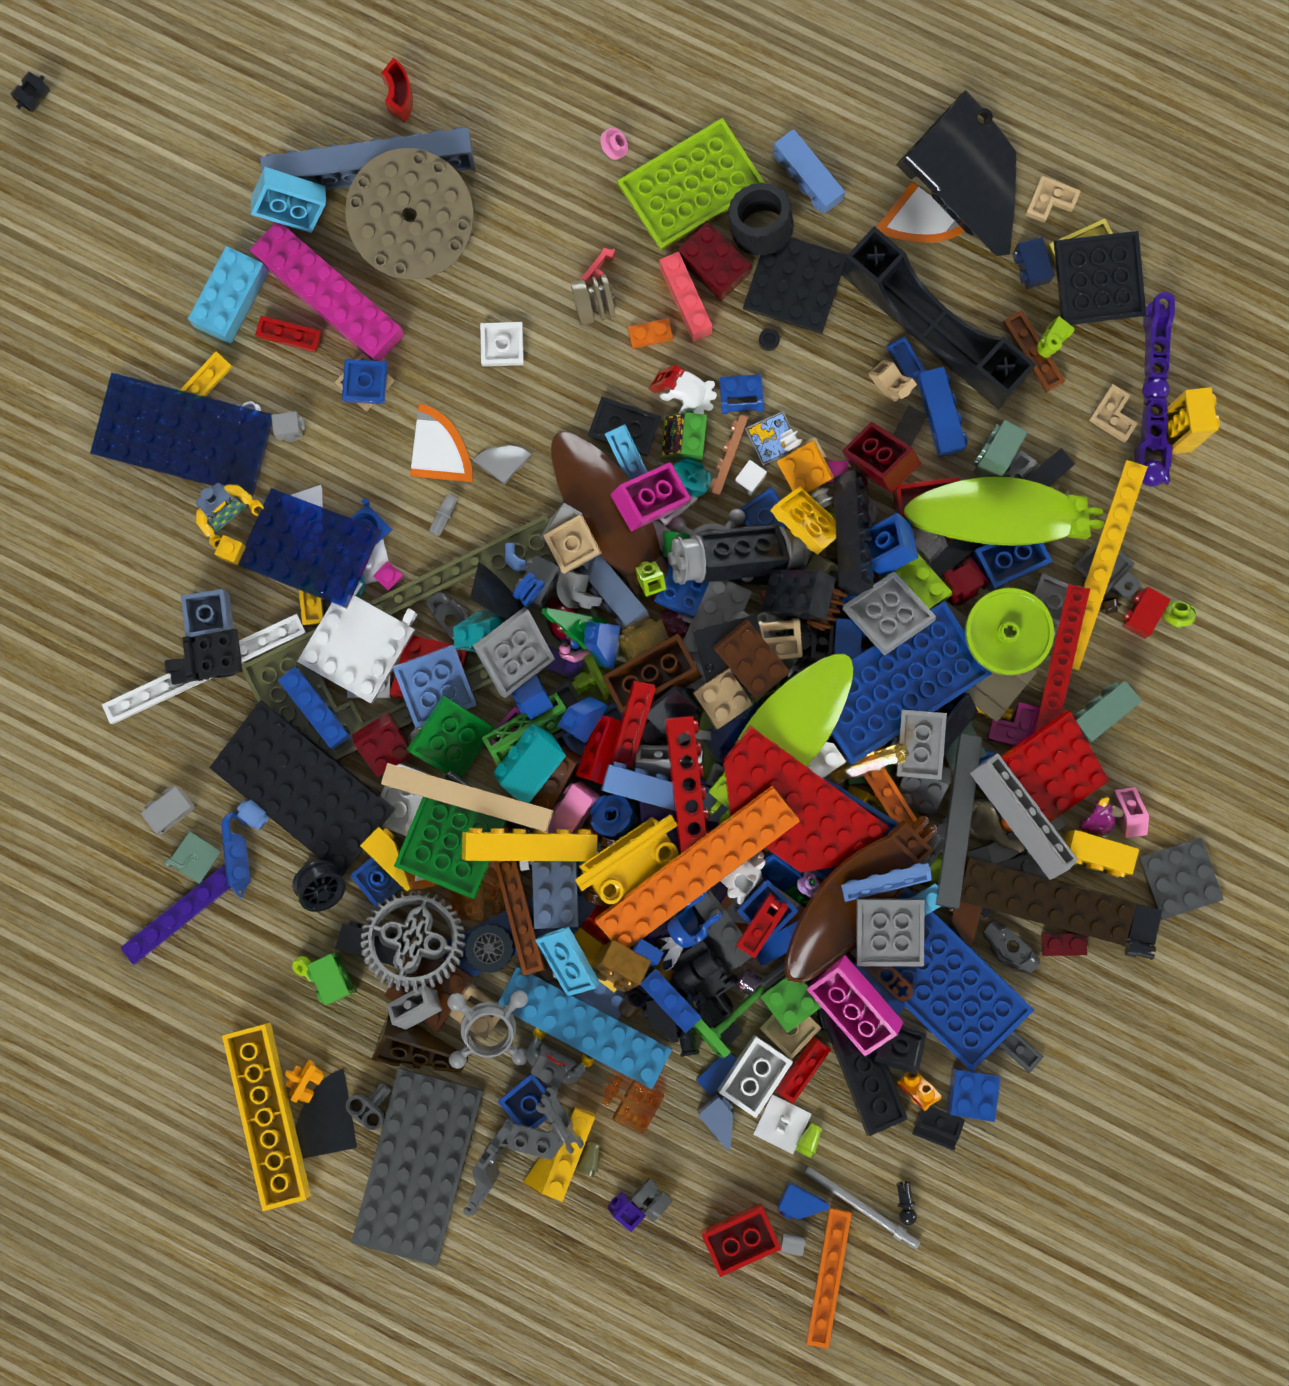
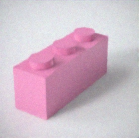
[548,781,602,833]

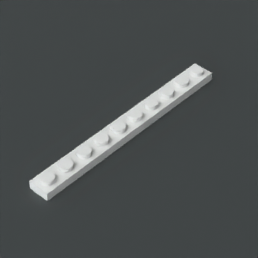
[102,614,307,724]

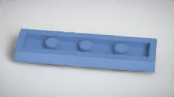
[841,863,931,902]

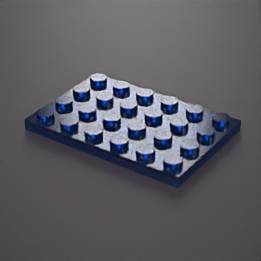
[238,488,382,609]

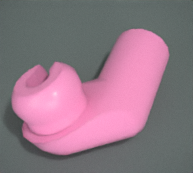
[558,643,590,663]

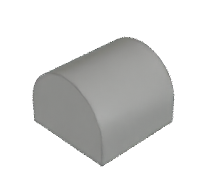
[780,1233,805,1257]

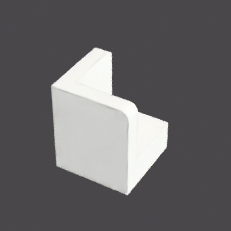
[735,460,767,496]

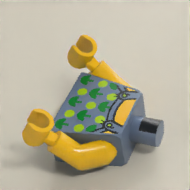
[196,483,264,549]

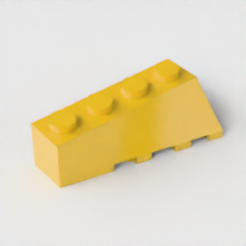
[523,1106,596,1202]

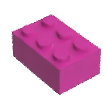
[610,462,691,532]

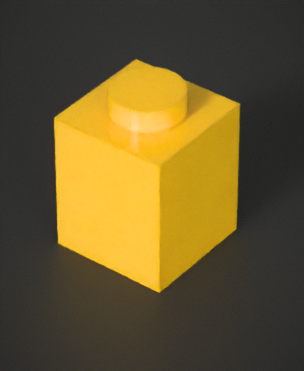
[214,535,248,567]

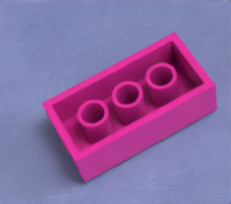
[806,955,903,1056]

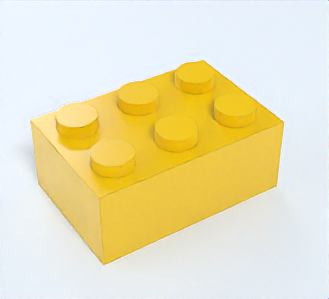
[1063,830,1139,878]

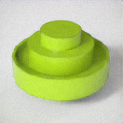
[1163,601,1197,627]

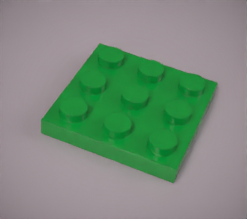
[407,695,495,778]

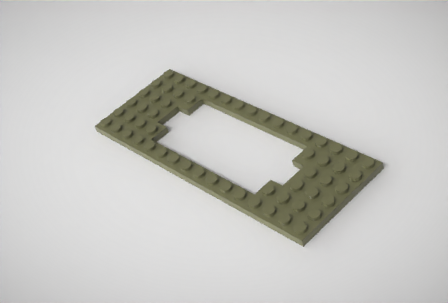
[242,514,599,761]

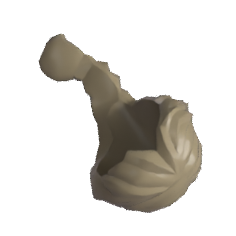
[969,798,1025,853]

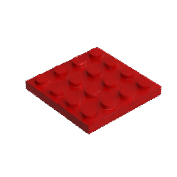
[1001,710,1109,822]

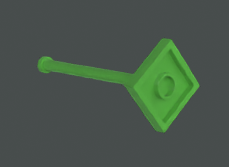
[692,961,785,1058]

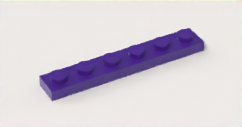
[120,865,231,965]

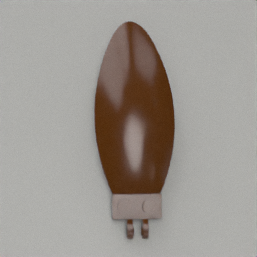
[551,432,669,604]
[785,816,937,983]

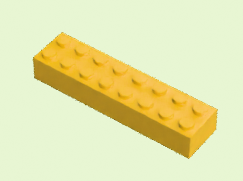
[222,1022,311,1211]

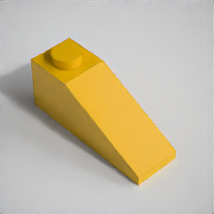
[360,827,412,892]

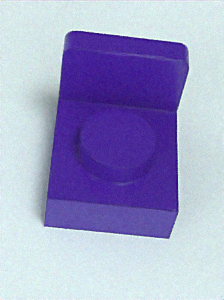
[607,1192,646,1232]

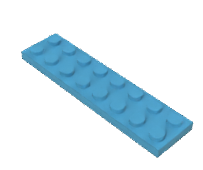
[498,966,672,1089]

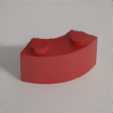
[381,57,413,123]

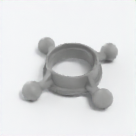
[669,509,754,584]
[447,990,528,1069]

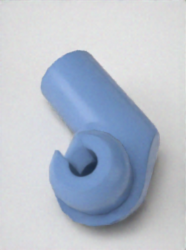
[505,543,527,572]

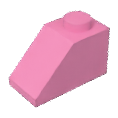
[1114,787,1149,838]

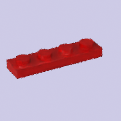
[611,680,656,767]

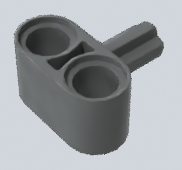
[346,1083,391,1130]

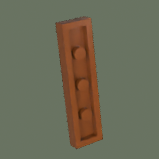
[1003,310,1065,393]

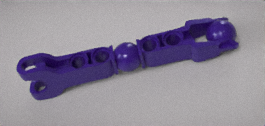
[1134,292,1175,487]

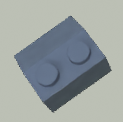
[697,1093,733,1150]

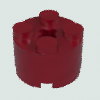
[941,558,990,607]

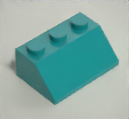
[493,723,566,803]

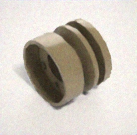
[570,274,616,326]

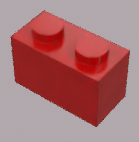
[1122,587,1171,639]

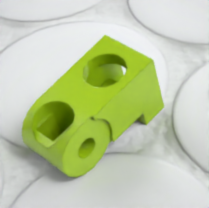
[1037,316,1075,358]

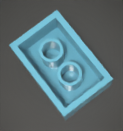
[251,167,326,233]

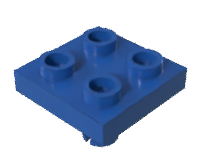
[654,565,709,620]
[350,857,411,908]

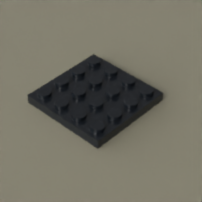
[1054,231,1146,325]
[743,237,847,334]

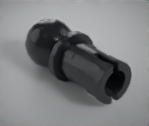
[896,1181,917,1225]

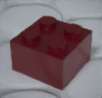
[352,712,413,777]

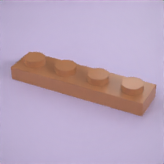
[709,414,748,500]

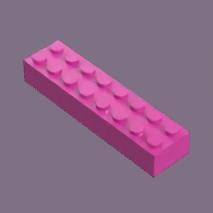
[250,223,404,361]

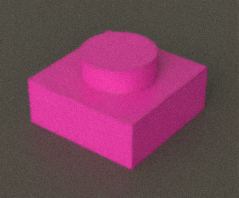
[826,461,848,484]
[373,561,404,591]

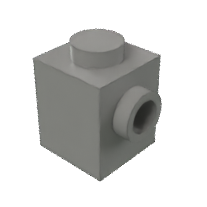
[271,411,306,442]

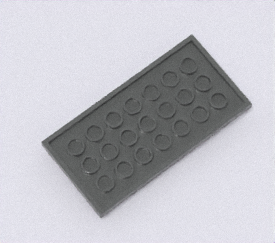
[351,1068,484,1266]

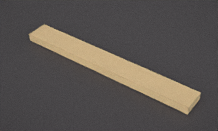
[381,763,554,832]

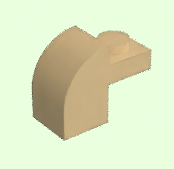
[868,360,917,402]

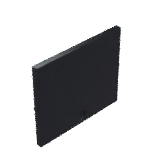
[693,613,776,697]

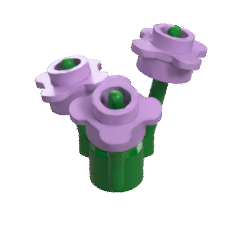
[784,871,824,906]

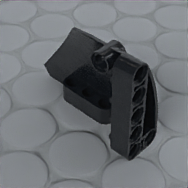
[896,90,1016,256]

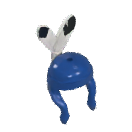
[650,891,722,971]

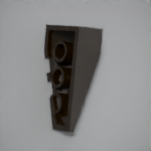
[372,1014,468,1073]

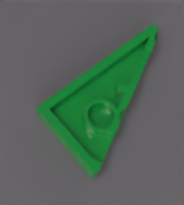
[542,608,608,650]

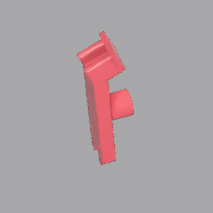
[580,248,615,284]

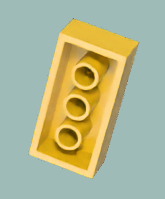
[1167,387,1220,454]

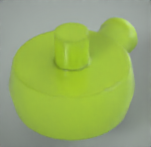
[292,956,312,982]

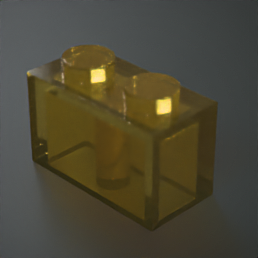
[618,618,669,661]

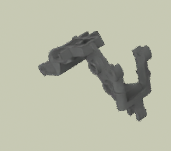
[463,1085,584,1216]

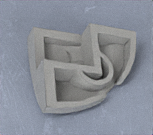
[473,445,532,485]

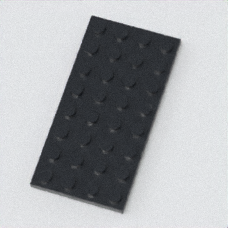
[209,700,396,876]

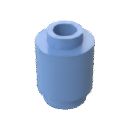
[237,799,270,830]

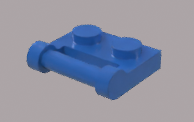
[719,374,764,414]

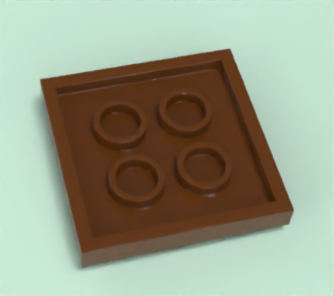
[384,941,474,1033]

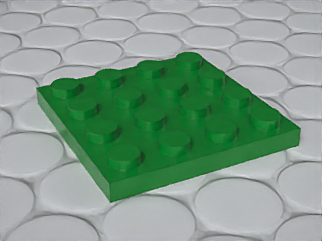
[394,797,507,899]

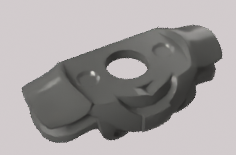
[426,592,468,642]
[983,920,1040,973]

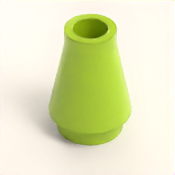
[795,1123,823,1158]

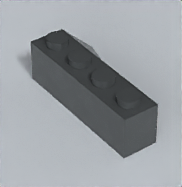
[692,889,752,971]

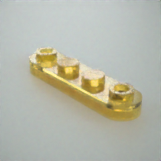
[826,744,909,784]

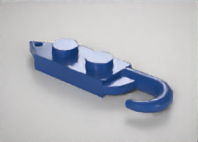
[221,812,251,899]

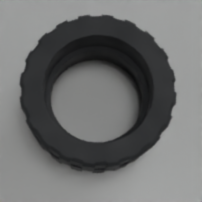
[728,183,794,255]

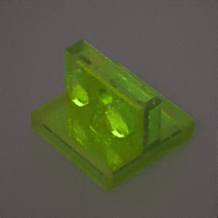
[572,654,612,701]

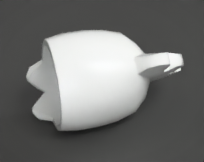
[659,371,717,414]
[721,851,766,905]

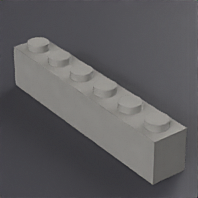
[970,753,1078,880]

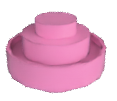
[600,128,628,160]

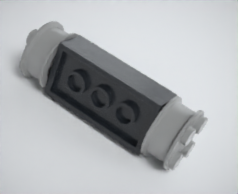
[668,524,812,585]

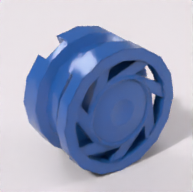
[512,572,545,607]

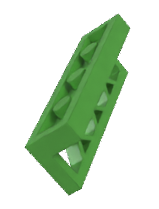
[482,693,567,765]

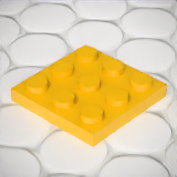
[770,486,837,555]

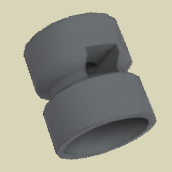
[630,1178,672,1222]

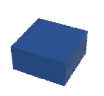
[629,939,664,967]

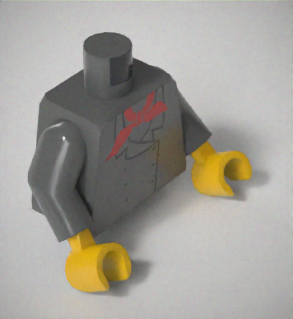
[526,1027,595,1088]

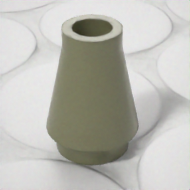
[577,1142,600,1177]

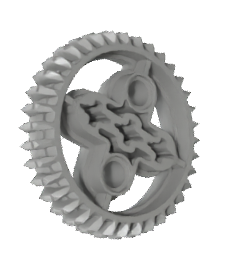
[361,890,465,992]

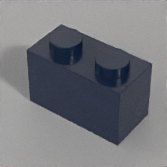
[1013,237,1055,289]

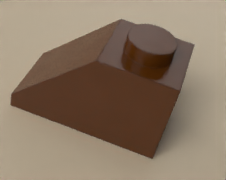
[949,902,982,948]

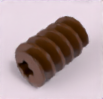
[806,588,848,633]

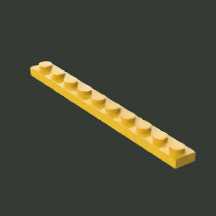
[1072,460,1148,671]

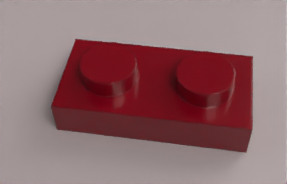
[1041,933,1087,956]

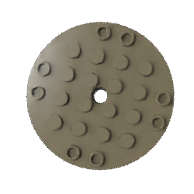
[345,148,474,280]

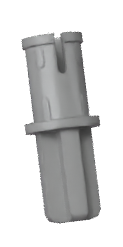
[429,494,458,536]

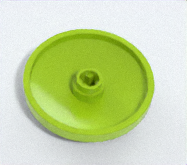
[965,588,1054,676]

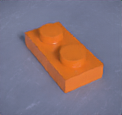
[628,318,673,349]

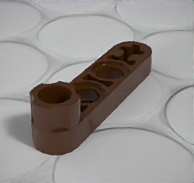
[848,948,915,1001]

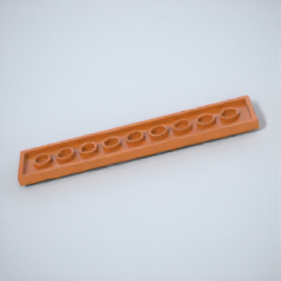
[595,786,800,948]

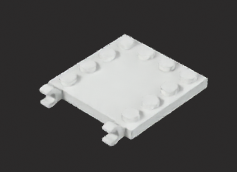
[297,577,418,704]

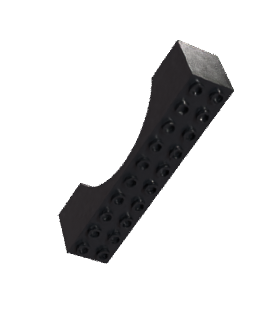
[841,226,1037,410]

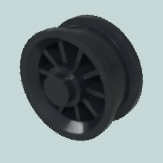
[292,860,346,912]

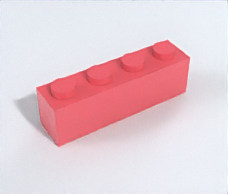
[660,252,713,342]

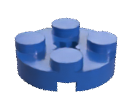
[590,794,635,839]

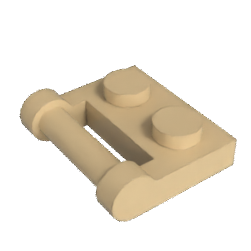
[758,617,802,659]
[450,983,500,1040]

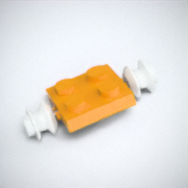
[777,429,834,508]

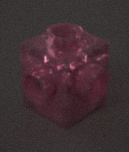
[654,607,690,640]

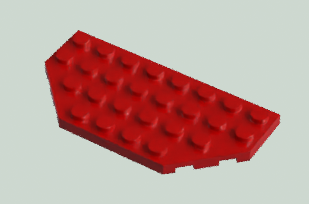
[723,725,889,872]

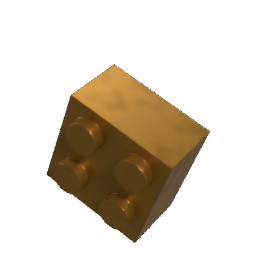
[591,940,651,992]

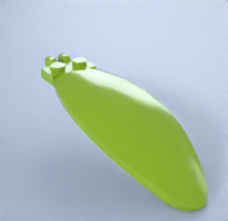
[904,477,1104,546]
[708,654,853,824]

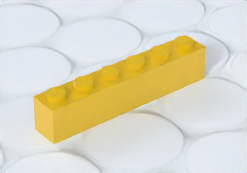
[462,828,598,861]

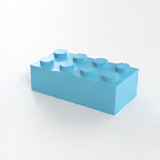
[188,246,269,344]

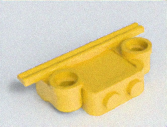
[575,815,678,904]

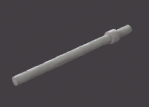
[804,1166,920,1249]

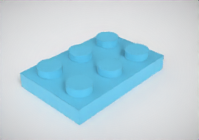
[535,927,601,996]

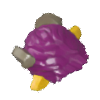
[1079,797,1124,838]

